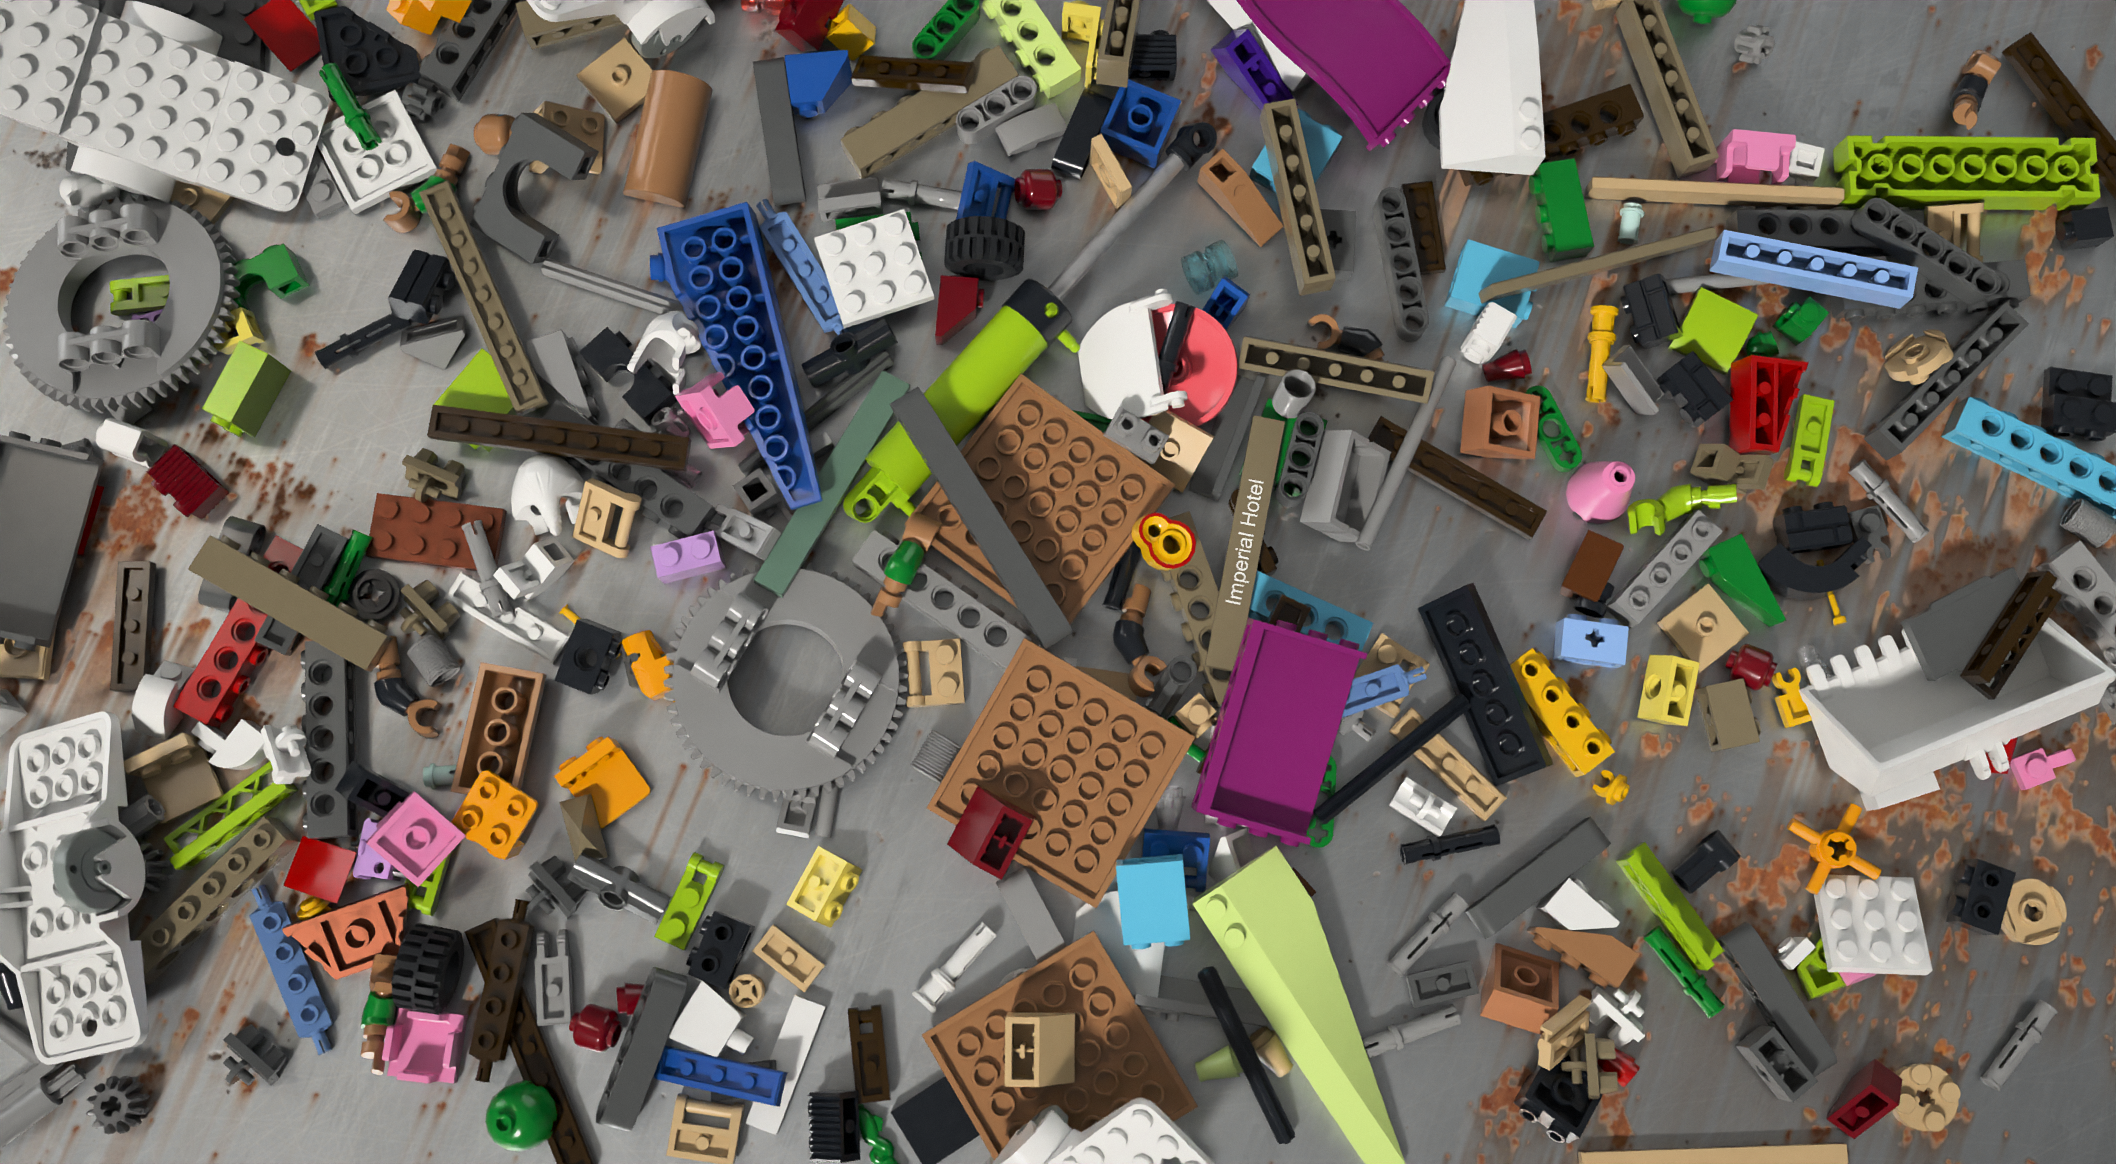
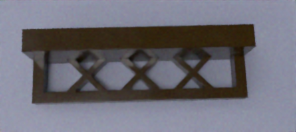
[1960,570,2062,700]

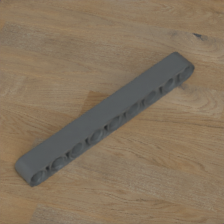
[890,387,1073,650]

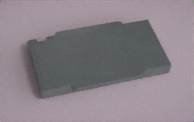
[1901,567,2028,681]

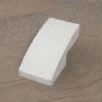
[1781,142,1825,210]

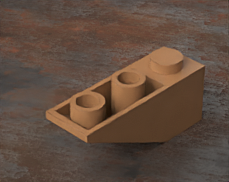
[1197,149,1284,247]
[1526,927,1639,989]

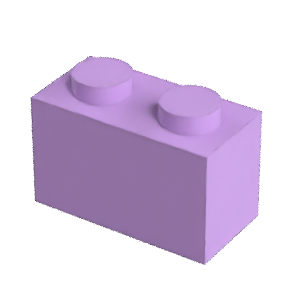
[650,530,727,584]

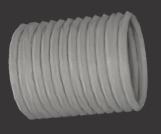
[1272,369,1316,418]
[2060,498,2116,548]
[407,634,460,687]
[910,730,961,783]

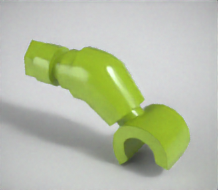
[1627,484,1737,536]

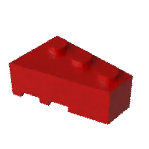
[1729,355,1809,455]

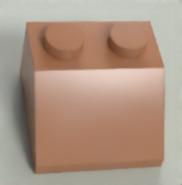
[1460,385,1540,459]
[1480,943,1559,1035]

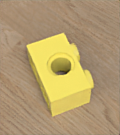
[1637,655,1700,726]

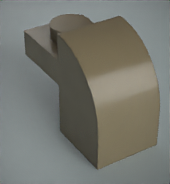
[1690,444,1774,494]

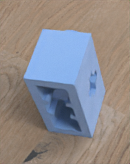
[1553,614,1629,669]

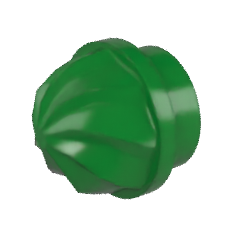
[1746,331,1779,357]

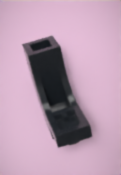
[1757,536,1872,600]

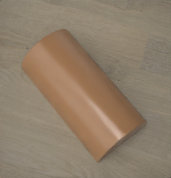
[623,70,713,209]
[451,662,547,795]

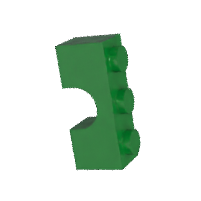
[230,243,309,311]

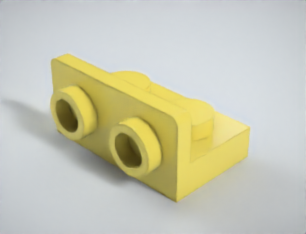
[786,846,862,928]

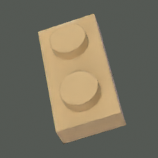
[752,925,826,992]

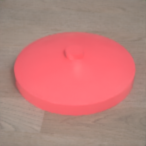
[1142,304,1238,427]

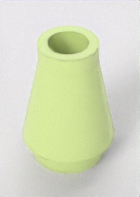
[1195,1045,1243,1082]

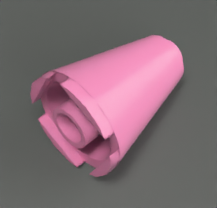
[1566,461,1635,524]

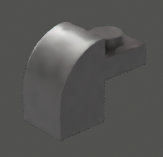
[733,468,792,544]

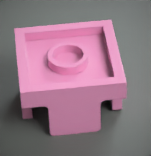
[1713,129,1796,185]
[675,372,755,449]
[366,791,466,887]
[382,1007,468,1083]

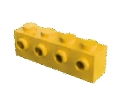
[1510,648,1615,777]

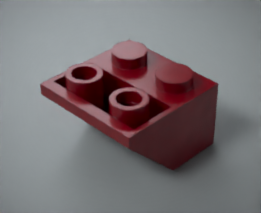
[947,786,1036,880]

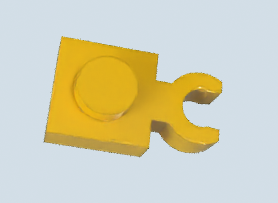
[1772,667,1812,728]

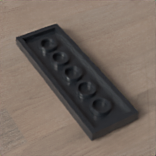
[1418,583,1553,786]

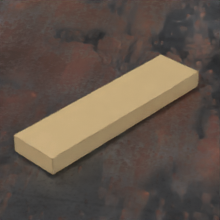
[1389,707,1507,822]

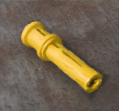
[1585,305,1619,403]

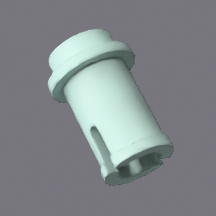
[1617,202,1645,245]
[423,763,456,789]

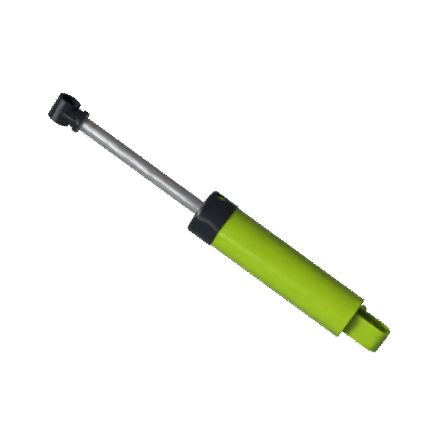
[843,122,1217,523]

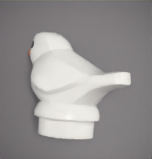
[60,175,120,207]

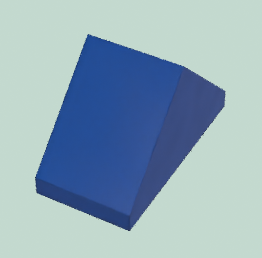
[1202,276,1250,331]

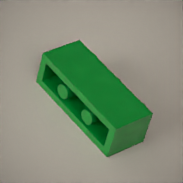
[1529,158,1594,262]

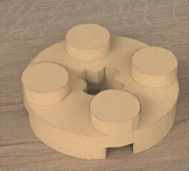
[1884,329,1954,385]
[2001,879,2067,945]
[1892,1063,1961,1132]

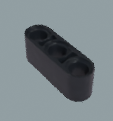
[1051,88,1114,180]

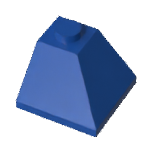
[785,50,852,118]

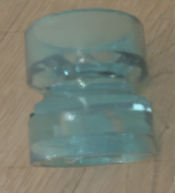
[1181,240,1238,295]

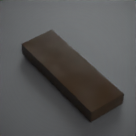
[1400,181,1446,275]

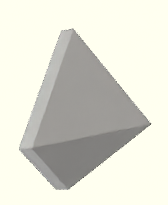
[400,316,466,370]

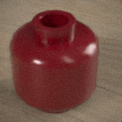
[1014,169,1062,210]
[1725,644,1778,691]
[569,1004,623,1053]

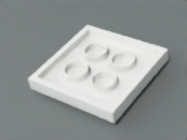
[317,90,438,214]
[814,209,935,328]
[1814,874,1932,975]

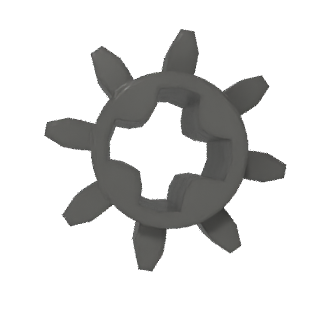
[402,78,442,121]

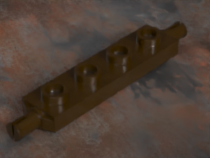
[469,899,535,1082]

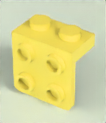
[1061,0,1104,88]

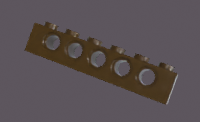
[1459,84,1644,187]

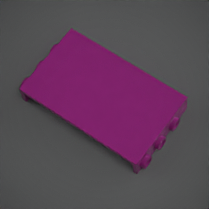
[1191,618,1368,847]

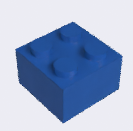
[1100,80,1181,169]

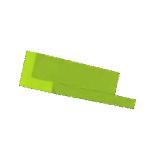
[164,761,299,871]
[1616,842,1724,971]

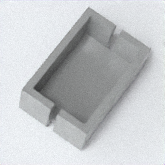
[1300,430,1391,542]

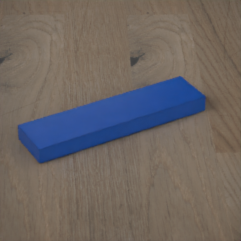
[653,1045,787,1106]

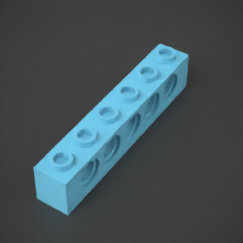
[1941,396,2116,519]

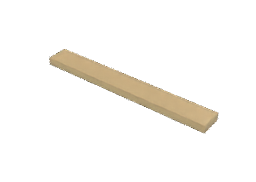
[1585,176,1844,210]
[1578,1143,1848,1164]

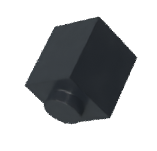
[2055,207,2114,251]

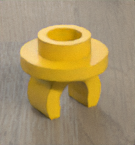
[1592,770,1630,805]
[297,896,331,920]

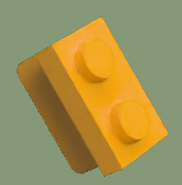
[554,736,651,829]
[451,770,538,860]

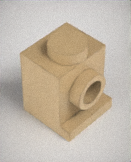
[1174,693,1217,741]

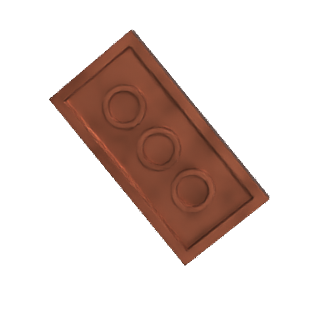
[366,493,507,571]

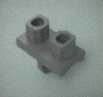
[526,856,587,919]
[223,1024,288,1086]

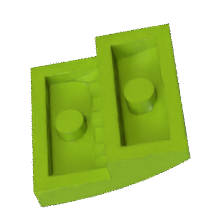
[1668,287,1758,375]

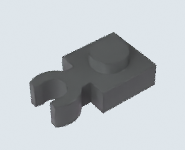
[1848,505,1891,565]

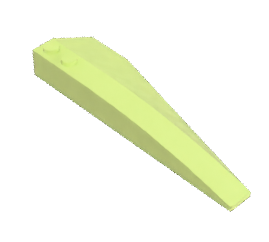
[1192,845,1405,1164]

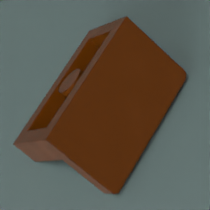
[1560,530,1624,602]

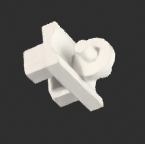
[261,725,311,784]
[1388,777,1457,837]
[1586,986,1645,1048]

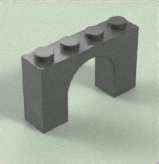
[470,113,599,264]

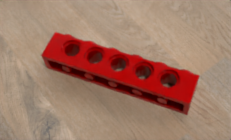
[173,535,303,728]

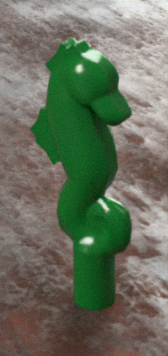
[859,1104,899,1164]

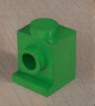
[1772,297,1830,346]

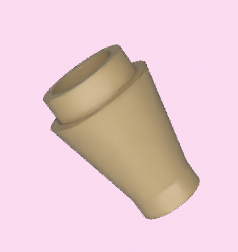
[1249,1026,1293,1078]

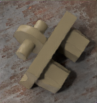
[402,448,465,503]
[399,580,460,641]
[1561,1033,1618,1099]

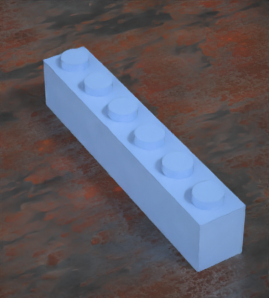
[1709,230,1918,309]

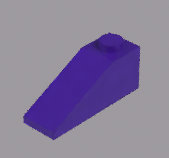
[1210,29,1298,111]

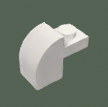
[493,537,575,600]
[132,660,195,740]
[191,719,266,770]

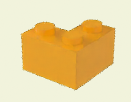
[386,0,472,35]

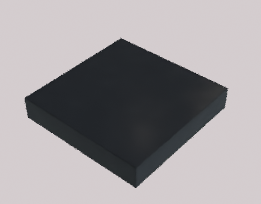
[890,1076,979,1164]

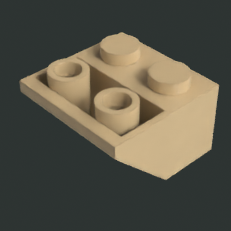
[1005,1012,1075,1087]

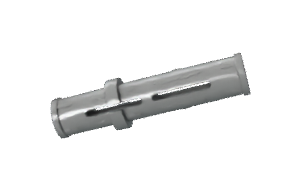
[881,177,962,210]
[1848,459,1930,543]
[461,520,513,618]
[1386,892,1470,978]
[1980,999,2058,1092]
[1362,1004,1461,1059]

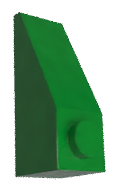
[1699,533,1786,627]

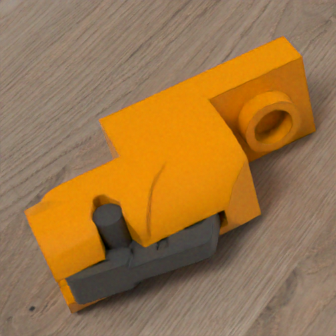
[621,630,675,703]

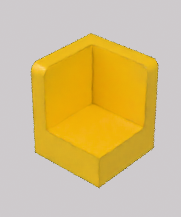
[826,3,876,61]

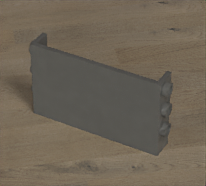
[0,431,104,651]

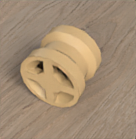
[729,974,766,1008]

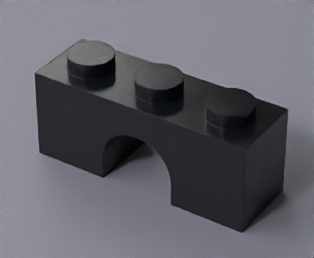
[579,327,677,426]

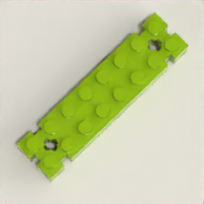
[1833,135,2100,210]

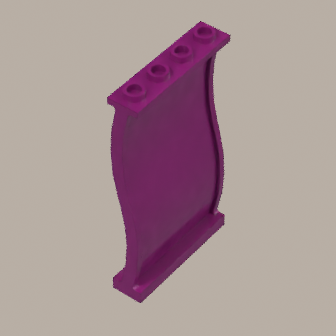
[1236,0,1451,151]

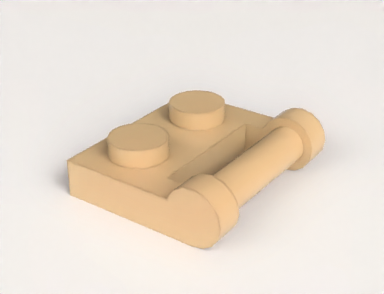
[1924,202,1984,263]
[572,478,642,558]
[1353,633,1430,719]
[902,638,965,708]
[666,1093,745,1164]

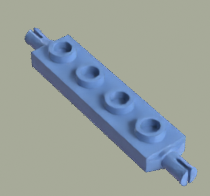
[756,199,851,335]
[1342,664,1427,718]
[249,885,334,1055]

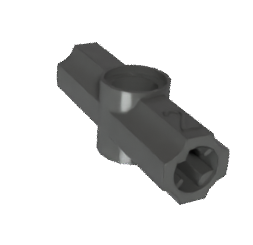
[567,852,670,925]

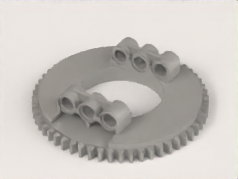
[3,194,240,413]
[664,563,908,802]

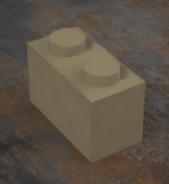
[1696,678,1761,752]

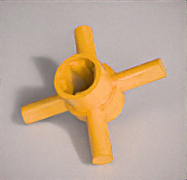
[1787,803,1882,895]

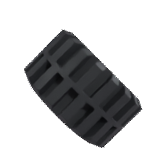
[944,216,1025,280]
[392,923,464,1015]

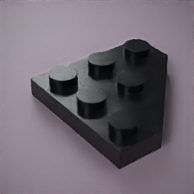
[314,6,423,102]

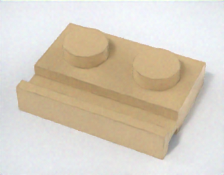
[1537,995,1591,1071]

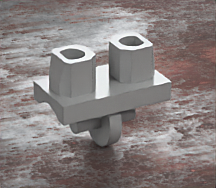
[1103,407,1169,465]

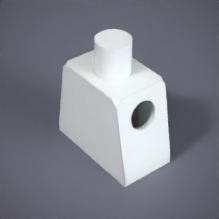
[668,981,754,1057]

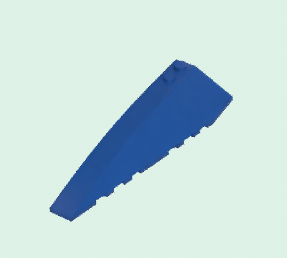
[657,202,823,510]

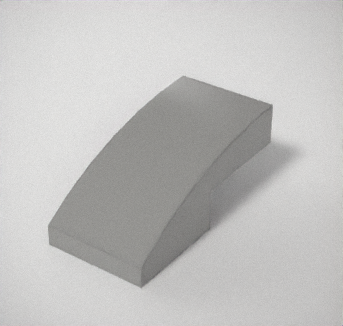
[995,103,1067,156]
[776,787,820,838]

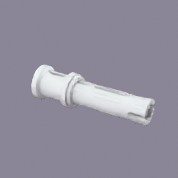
[912,922,997,1013]

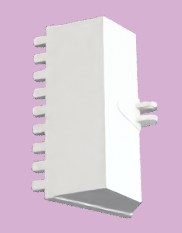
[1799,613,2116,797]

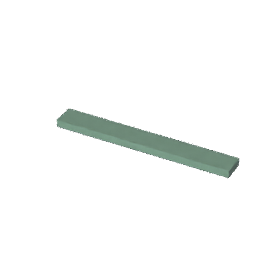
[753,371,910,598]

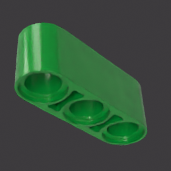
[912,0,980,60]

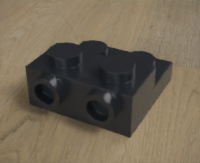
[2041,367,2116,442]
[1513,1055,1603,1144]

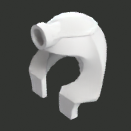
[627,311,701,395]
[511,454,585,536]

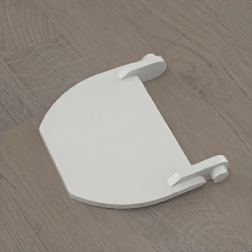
[1078,289,1188,419]
[1072,891,1197,1022]

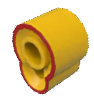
[1131,513,1196,571]

